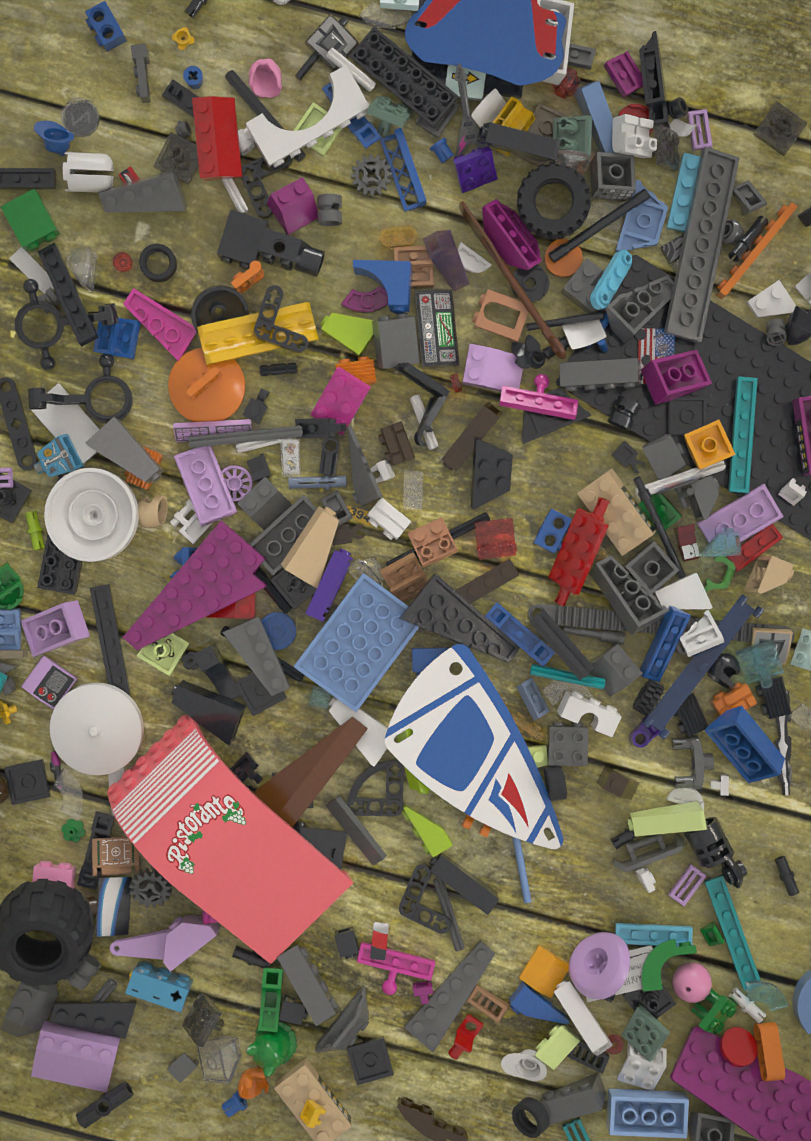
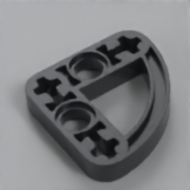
[347,760,404,817]

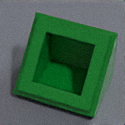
[700,921,724,946]

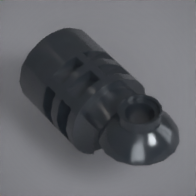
[684,817,748,889]

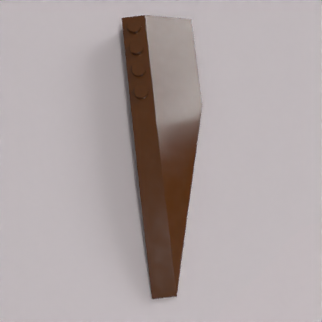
[253,716,368,827]

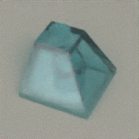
[699,528,741,557]

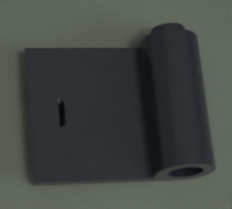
[292,820,347,870]

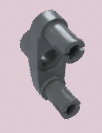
[672,735,714,789]

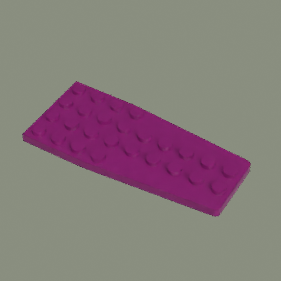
[670,1027,811,1141]

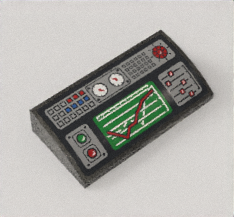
[414,289,460,369]

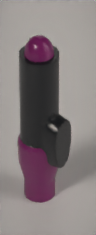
[50,751,64,789]

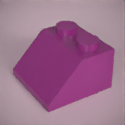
[267,177,318,235]

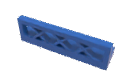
[380,128,427,212]

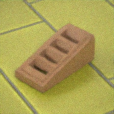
[467,985,510,1023]

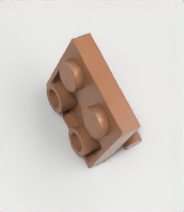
[408,517,458,568]

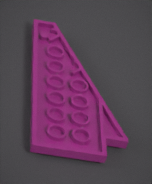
[122,521,267,650]

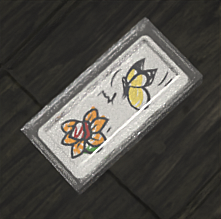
[280,438,301,477]

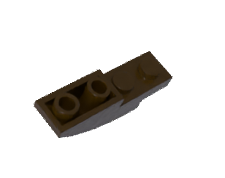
[397,1097,468,1141]

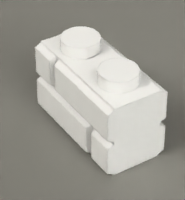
[367,497,411,540]

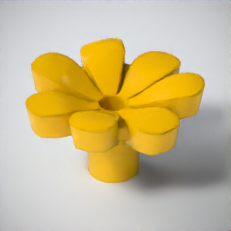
[0,701,17,725]

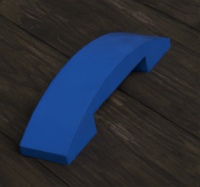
[322,82,381,149]
[485,602,555,666]

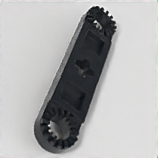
[0,377,38,471]

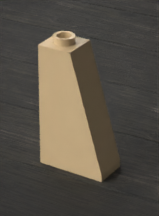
[281,506,339,588]

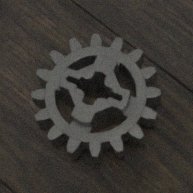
[351,154,393,198]
[129,868,172,908]

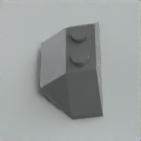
[0,982,59,1037]
[314,985,369,1053]

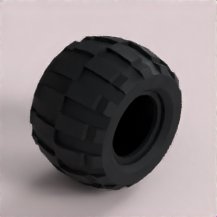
[0,878,94,986]

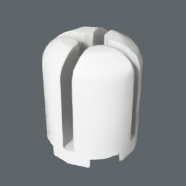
[63,152,114,192]

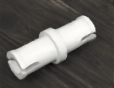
[729,987,766,1023]

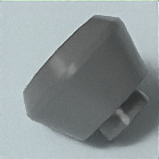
[722,219,744,244]

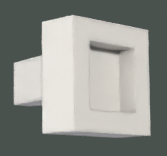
[370,460,396,483]
[778,478,807,506]
[711,774,729,796]

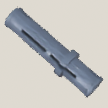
[288,474,347,490]

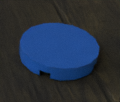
[262,612,297,650]

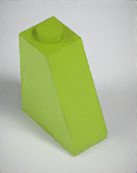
[320,313,374,357]

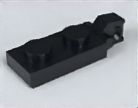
[295,418,347,438]

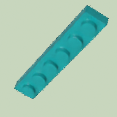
[728,376,758,493]
[704,874,762,990]

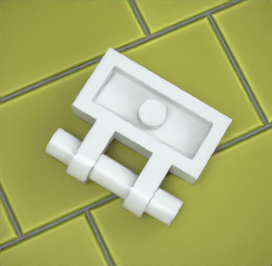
[170,499,214,544]

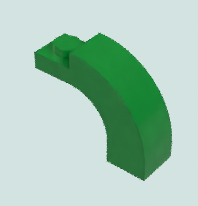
[640,939,697,992]

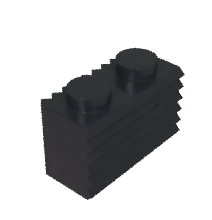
[755,676,792,719]
[673,692,708,737]

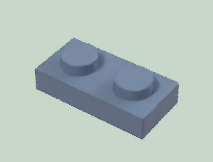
[516,677,549,720]

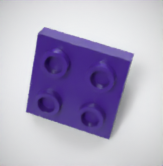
[453,146,498,194]

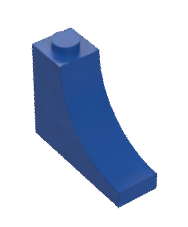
[353,260,413,314]

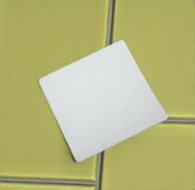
[471,89,506,127]
[562,320,606,349]

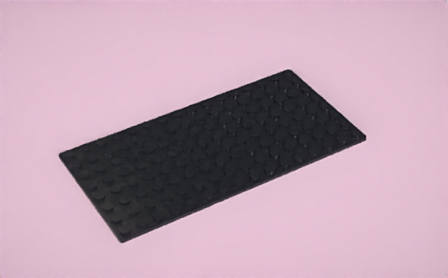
[556,255,811,541]

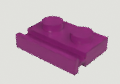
[603,51,643,98]

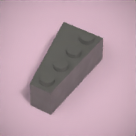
[223,617,291,696]
[277,944,342,1026]

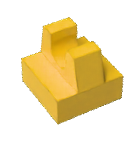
[299,1099,326,1128]

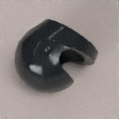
[707,653,740,690]

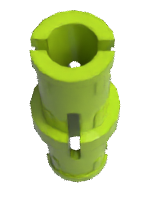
[25,510,45,551]

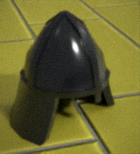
[785,306,811,346]

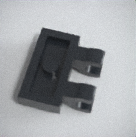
[230,752,263,784]

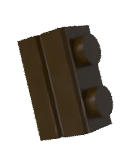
[378,421,415,466]

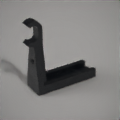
[396,362,450,446]

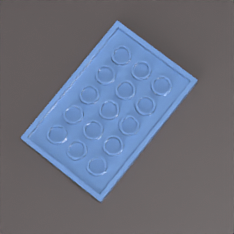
[294,573,419,712]

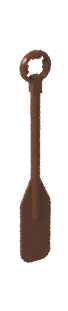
[459,201,566,359]

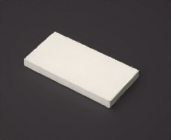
[32,383,100,465]

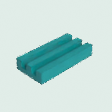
[562,1117,590,1141]

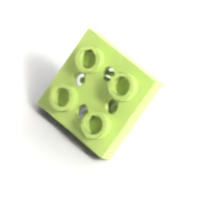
[137,633,190,676]

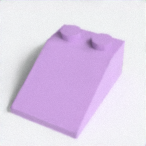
[462,344,523,392]
[21,600,90,657]

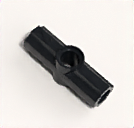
[76,1081,134,1129]

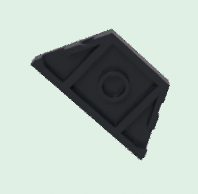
[521,387,591,445]
[470,437,513,509]

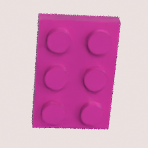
[310,367,371,435]

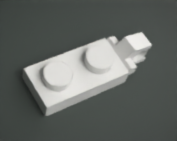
[634,867,656,893]

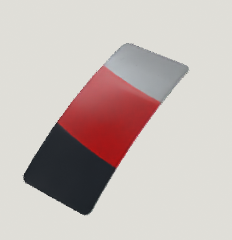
[370,922,389,960]

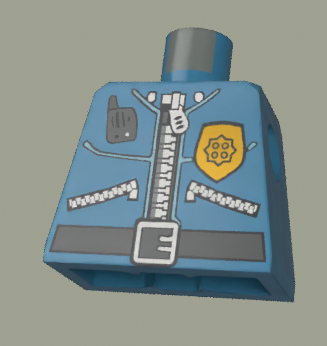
[34,433,84,477]

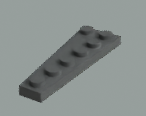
[404,940,495,1052]

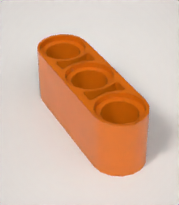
[754,1022,785,1082]

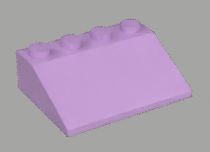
[31,1021,120,1092]

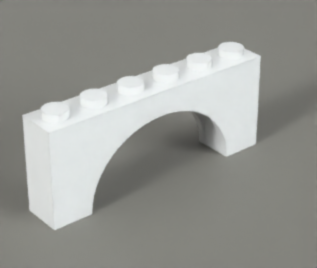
[245,64,369,168]

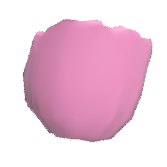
[249,58,282,98]

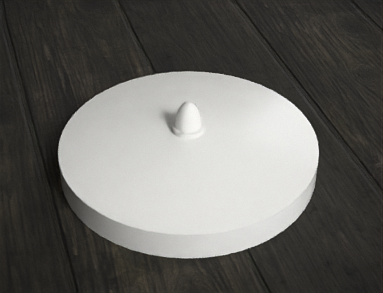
[44,468,139,562]
[50,683,144,775]

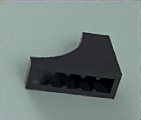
[193,644,241,699]

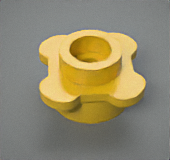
[172,27,195,51]

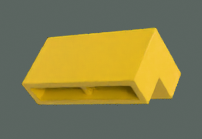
[489,96,536,157]

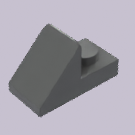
[732,180,767,216]
[321,490,353,527]
[0,661,19,695]

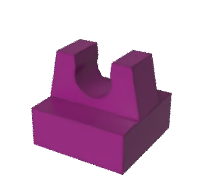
[413,980,433,1005]

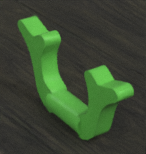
[704,548,735,592]

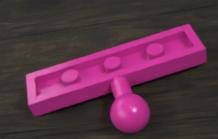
[499,374,578,420]
[356,942,436,995]

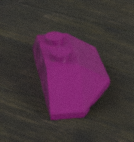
[482,199,542,270]

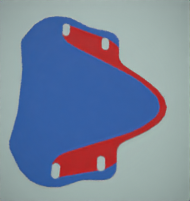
[405,0,566,86]

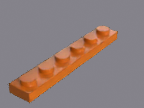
[716,202,798,300]

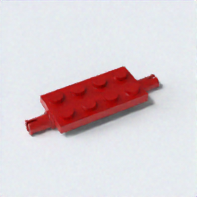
[548,497,610,606]

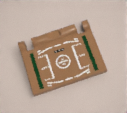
[92,837,140,876]

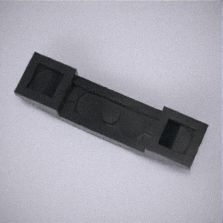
[77,811,115,890]

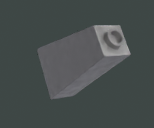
[85,417,164,484]

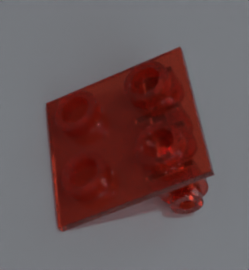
[474,518,517,560]

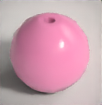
[672,962,712,1003]

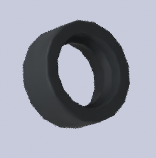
[139,243,177,283]
[512,1097,550,1138]

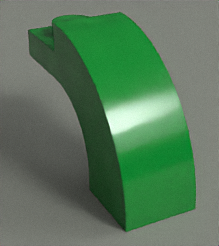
[258,968,283,1033]

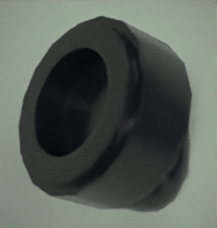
[668,97,688,119]

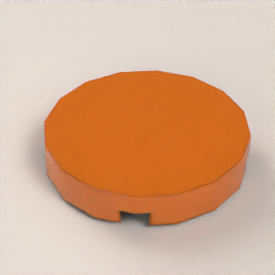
[544,239,583,278]

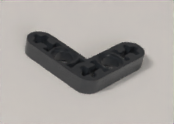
[241,155,293,218]
[253,285,308,353]
[399,863,452,934]

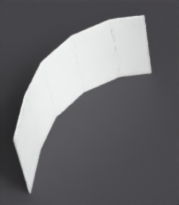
[669,119,698,137]

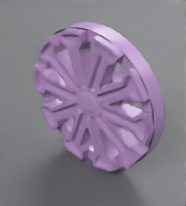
[221,465,253,502]

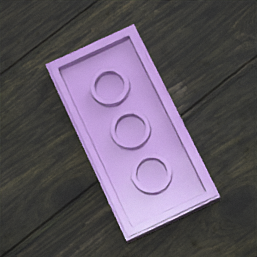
[174,446,237,527]
[697,484,783,556]

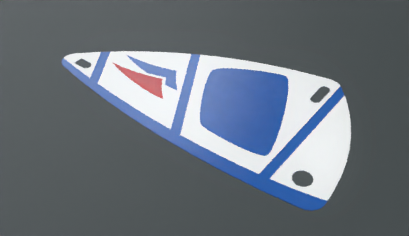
[384,644,564,849]

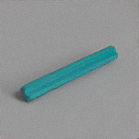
[530,664,605,689]

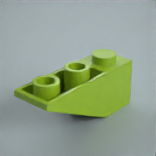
[402,804,453,857]

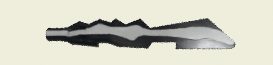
[774,690,792,795]

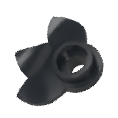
[511,335,545,369]

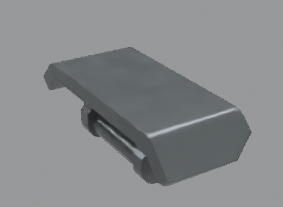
[611,834,684,872]

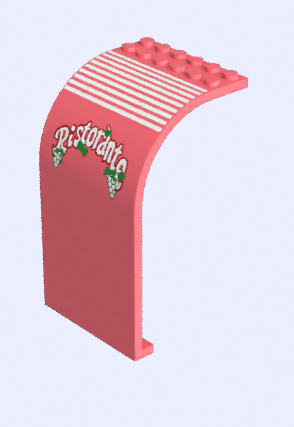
[107,714,353,964]

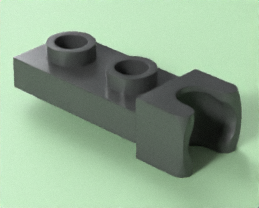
[131,44,151,103]

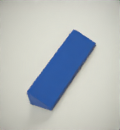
[640,605,691,682]

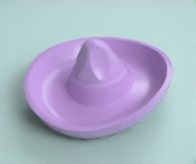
[569,932,630,999]

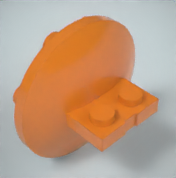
[168,348,246,422]

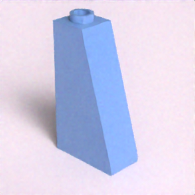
[572,81,615,153]

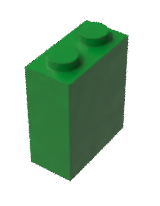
[0,188,60,251]

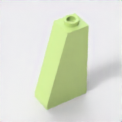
[627,801,707,836]

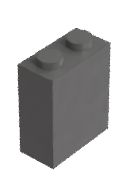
[372,313,420,369]

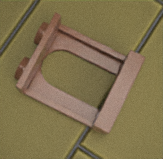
[472,289,529,343]

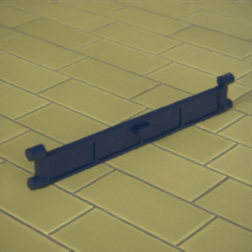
[642,595,764,740]

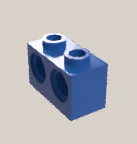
[85,1,127,52]
[533,509,572,554]

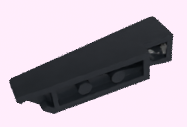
[639,31,671,130]

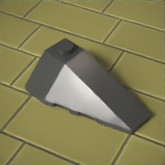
[606,275,674,343]
[348,426,383,507]

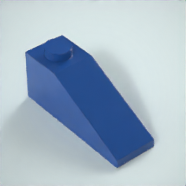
[412,647,470,675]
[509,981,570,1025]

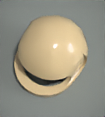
[137,495,168,528]

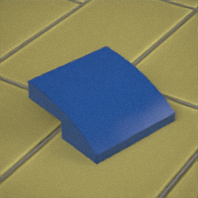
[93,317,141,360]

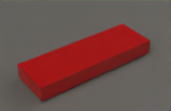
[726,523,783,572]

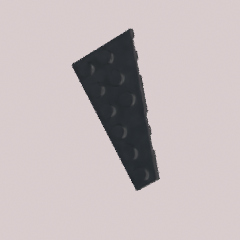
[399,574,520,663]

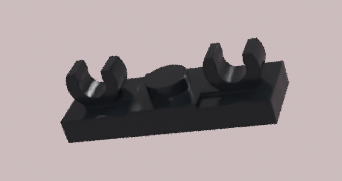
[162,79,198,118]

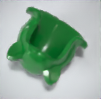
[246,1021,297,1077]

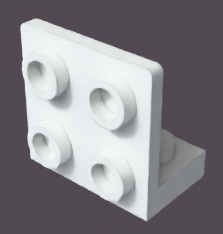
[617,1040,667,1090]

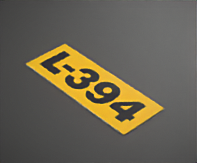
[346,505,371,526]

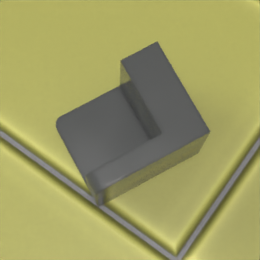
[167,1053,199,1083]

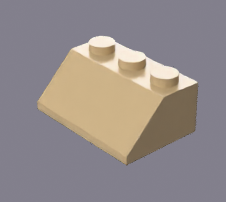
[744,556,794,594]

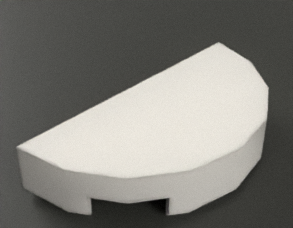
[457,242,492,273]
[666,788,704,810]

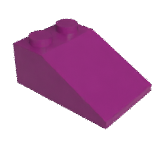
[641,350,712,405]

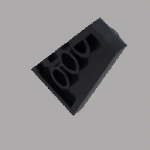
[50,1000,136,1039]

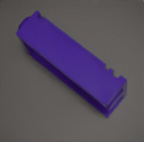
[305,548,354,622]

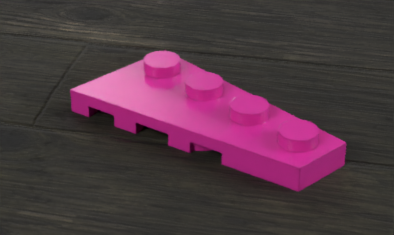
[123,288,197,361]

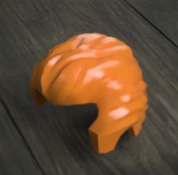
[237,1067,269,1099]

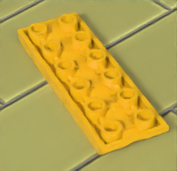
[197,302,319,365]

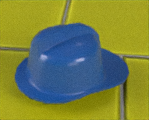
[34,121,74,156]

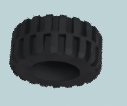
[517,162,591,240]

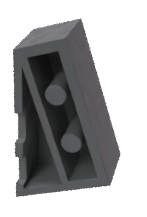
[540,1072,607,1124]

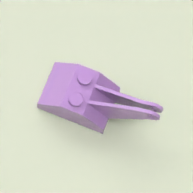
[110,914,221,971]

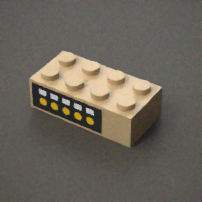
[577,468,657,556]
[274,1058,352,1141]

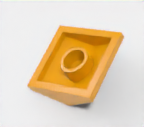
[683,420,735,470]
[519,945,569,998]

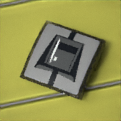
[305,14,359,72]

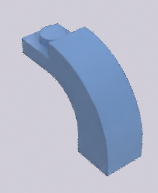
[793,970,811,1035]

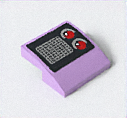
[21,655,77,709]

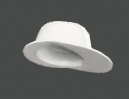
[501,1049,547,1081]

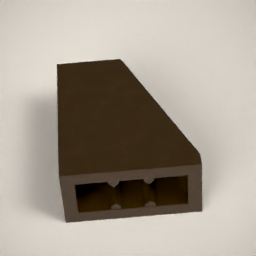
[597,766,639,800]

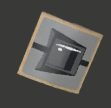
[747,628,793,665]

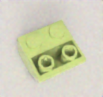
[535,1024,582,1070]

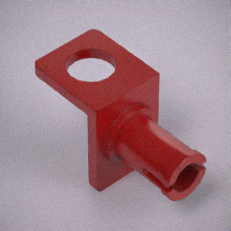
[448,1014,484,1060]

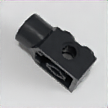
[258,228,325,277]

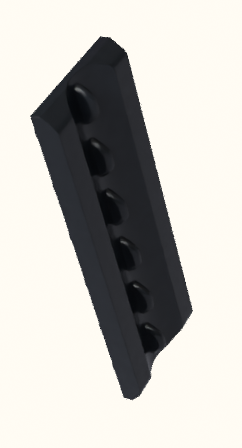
[349,27,459,127]
[37,475,83,595]

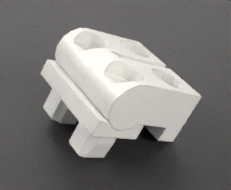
[612,114,657,158]

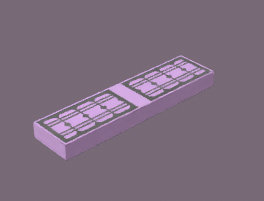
[173,419,252,442]

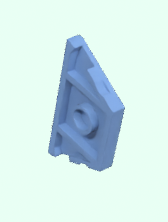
[615,180,668,252]

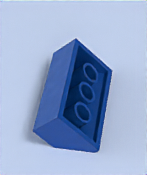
[705,706,785,784]

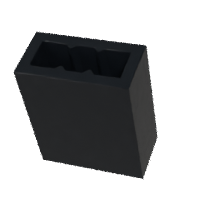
[217,209,269,270]

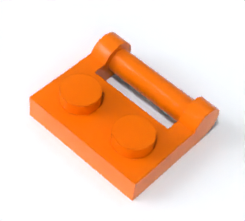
[231,261,264,294]

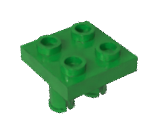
[691,988,738,1035]

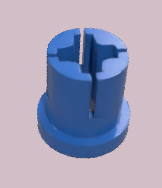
[183,66,203,89]
[429,138,454,164]
[222,1091,248,1117]

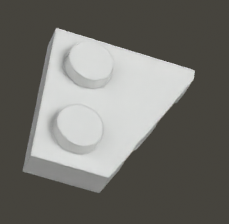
[746,280,796,318]
[680,610,724,657]

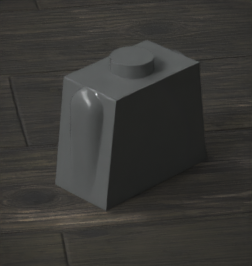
[642,434,686,480]

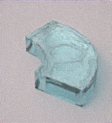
[745,981,789,1011]

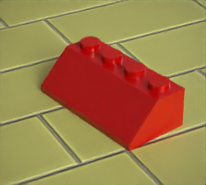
[192,96,243,181]

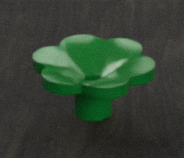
[61,819,86,843]

